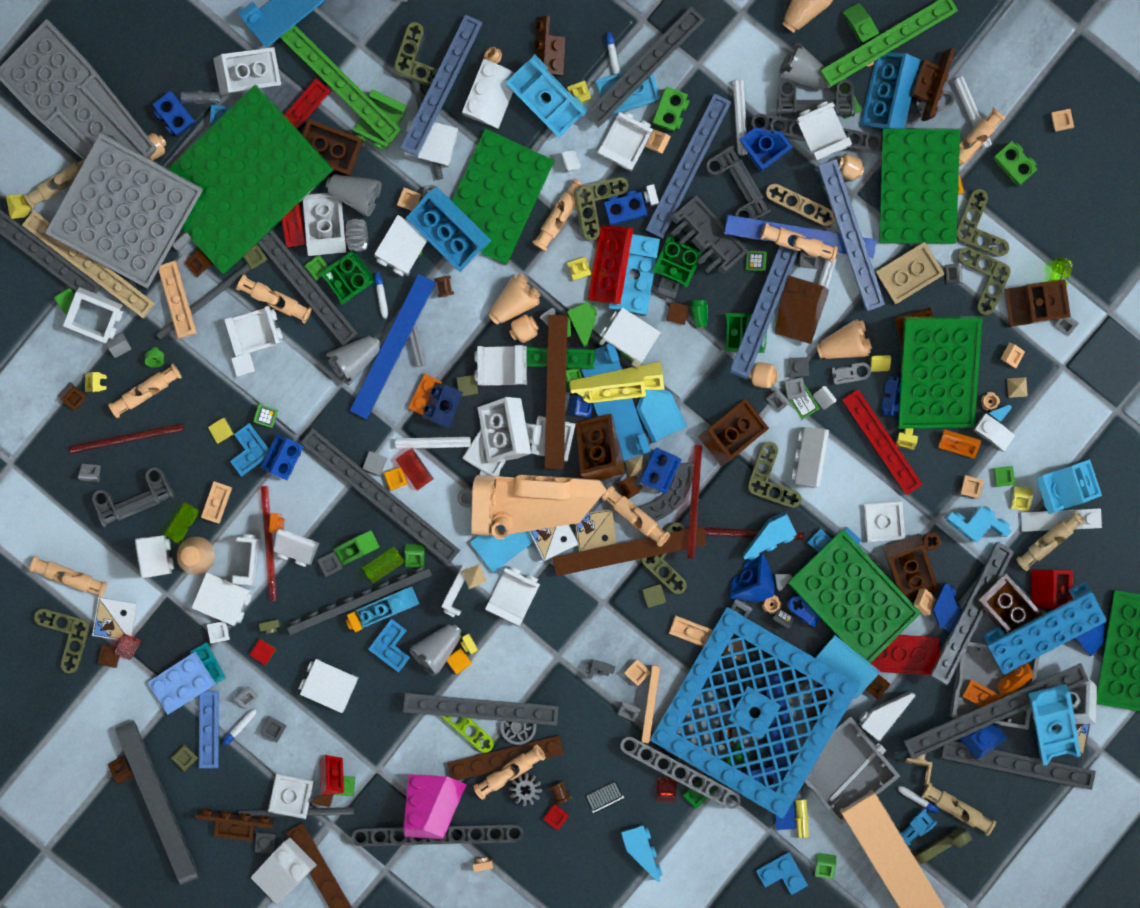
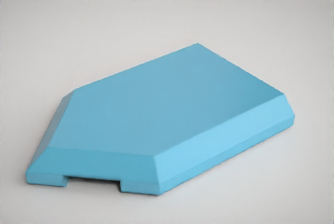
[636,390,687,443]

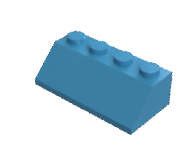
[860,52,920,131]
[406,187,491,272]

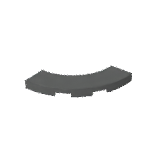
[640,462,694,523]

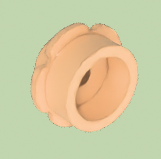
[484,47,502,64]
[981,392,1000,411]
[762,595,781,614]

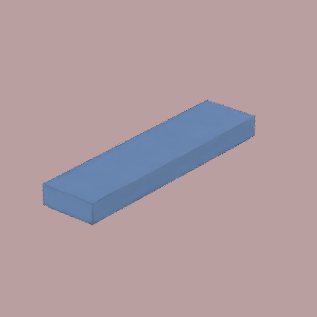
[199,691,219,768]

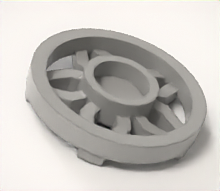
[500,721,536,745]

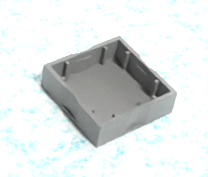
[949,642,1040,729]
[791,715,900,825]

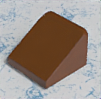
[185,249,213,277]
[58,382,87,411]
[108,755,134,784]
[312,794,334,808]

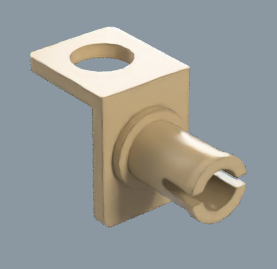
[904,754,933,786]

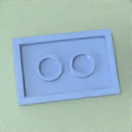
[147,652,216,715]

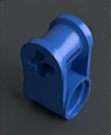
[787,596,821,628]

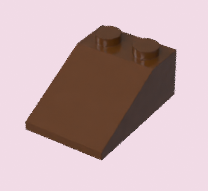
[775,275,829,344]
[698,398,769,466]
[575,413,625,480]
[883,534,939,602]
[978,573,1043,635]

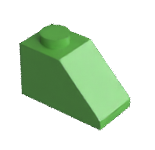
[842,3,879,46]
[567,302,598,347]
[333,531,380,566]

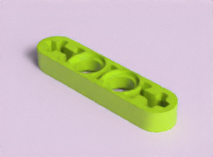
[441,716,494,753]

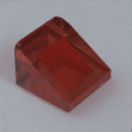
[114,634,141,660]
[656,778,677,803]

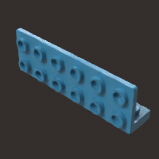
[238,0,325,48]
[581,343,651,461]
[983,581,1106,674]

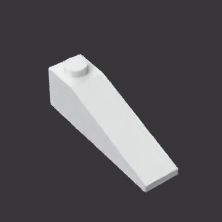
[1020,509,1102,532]

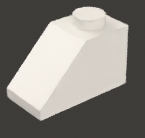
[973,414,1015,451]

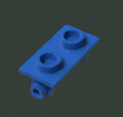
[881,376,901,417]

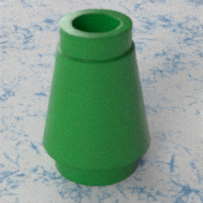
[690,299,708,328]

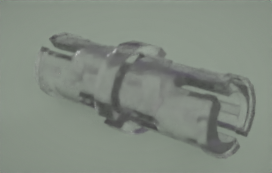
[181,90,221,105]

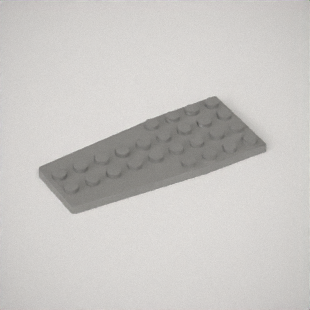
[0,19,157,161]

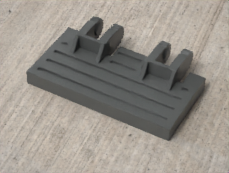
[670,195,748,274]

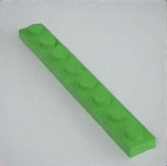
[819,0,958,88]
[280,25,402,144]

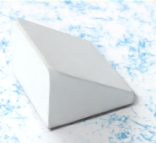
[562,151,581,173]
[813,386,836,409]

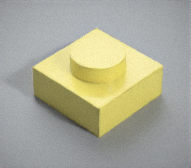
[461,633,478,654]

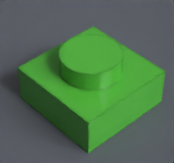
[334,776,355,796]

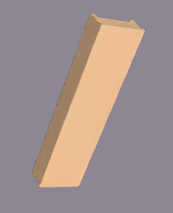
[839,790,945,908]

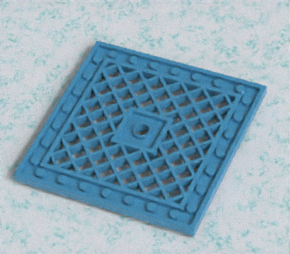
[650,607,861,819]

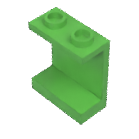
[352,89,408,150]

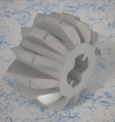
[345,219,369,252]
[509,773,542,806]

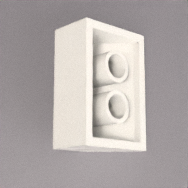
[462,59,514,129]
[477,397,531,463]
[791,427,829,488]

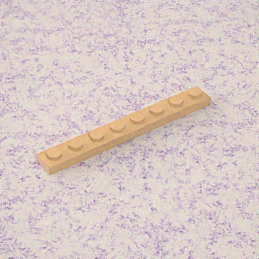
[22,210,155,319]

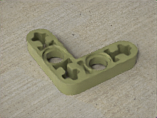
[393,22,438,87]
[574,176,629,240]
[957,189,1009,257]
[957,247,1011,316]
[748,442,802,508]
[642,522,687,594]
[34,609,90,673]
[915,827,972,864]

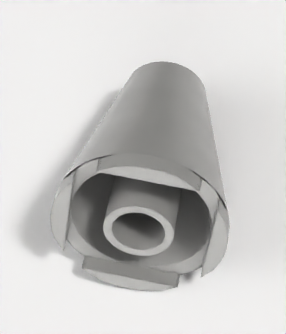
[779,43,829,90]
[326,174,382,216]
[326,335,381,385]
[409,624,462,676]

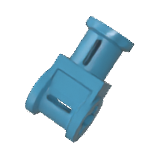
[899,808,937,846]

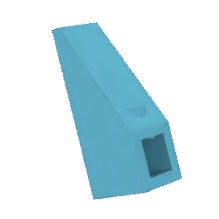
[742,511,797,560]
[356,586,419,628]
[621,824,663,882]

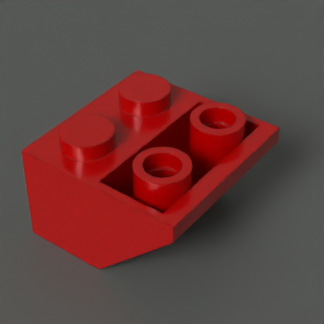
[1031,569,1073,609]

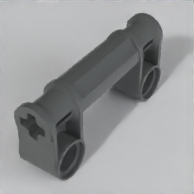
[777,79,855,117]
[705,145,772,220]
[92,467,175,527]

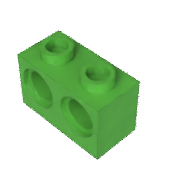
[652,86,690,133]
[992,141,1038,186]

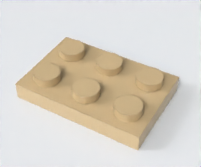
[875,242,945,305]

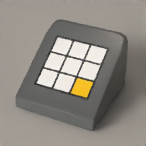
[772,607,795,628]

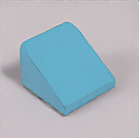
[987,405,1012,422]

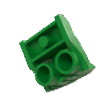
[652,235,703,287]
[320,251,375,305]
[724,313,767,353]

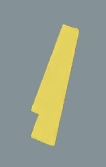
[570,362,664,403]

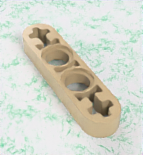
[766,184,835,227]

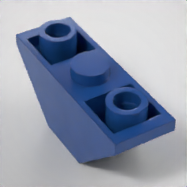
[932,583,962,632]

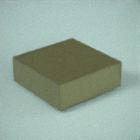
[244,244,268,270]
[457,375,478,396]
[642,584,666,608]
[171,744,199,772]

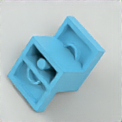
[1037,459,1102,514]
[943,506,1012,543]

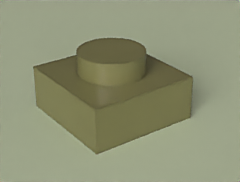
[259,619,281,634]

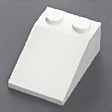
[213,47,281,96]
[303,193,346,256]
[274,529,319,567]
[136,536,174,578]
[1033,680,1097,724]
[858,691,916,741]
[251,838,317,905]

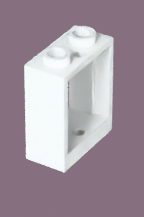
[63,287,123,343]

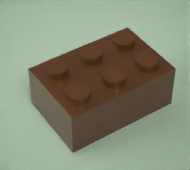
[303,119,364,176]

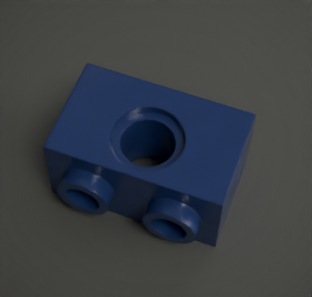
[422,382,463,428]

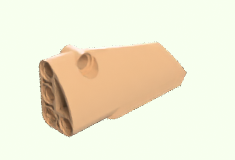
[471,475,607,539]

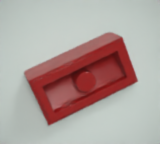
[320,755,344,795]

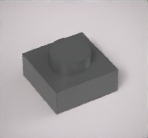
[657,276,680,298]
[789,357,809,377]
[317,551,343,577]
[261,716,287,742]
[255,832,276,853]

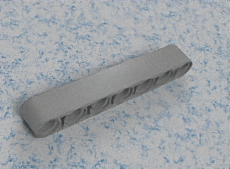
[621,737,740,809]

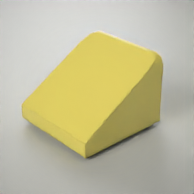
[6,194,31,219]
[870,355,891,372]
[208,418,234,444]
[1010,486,1033,512]

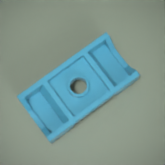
[506,54,588,138]
[609,234,660,316]
[1028,684,1081,766]

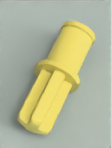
[794,800,810,838]

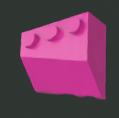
[404,774,467,839]

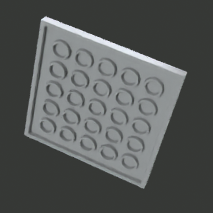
[45,132,203,289]

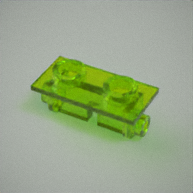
[1048,257,1073,287]
[164,502,199,543]
[363,547,405,583]

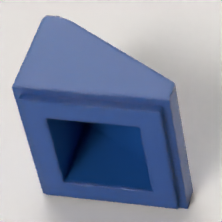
[568,395,593,418]

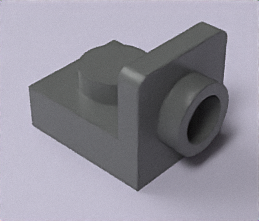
[586,659,616,680]

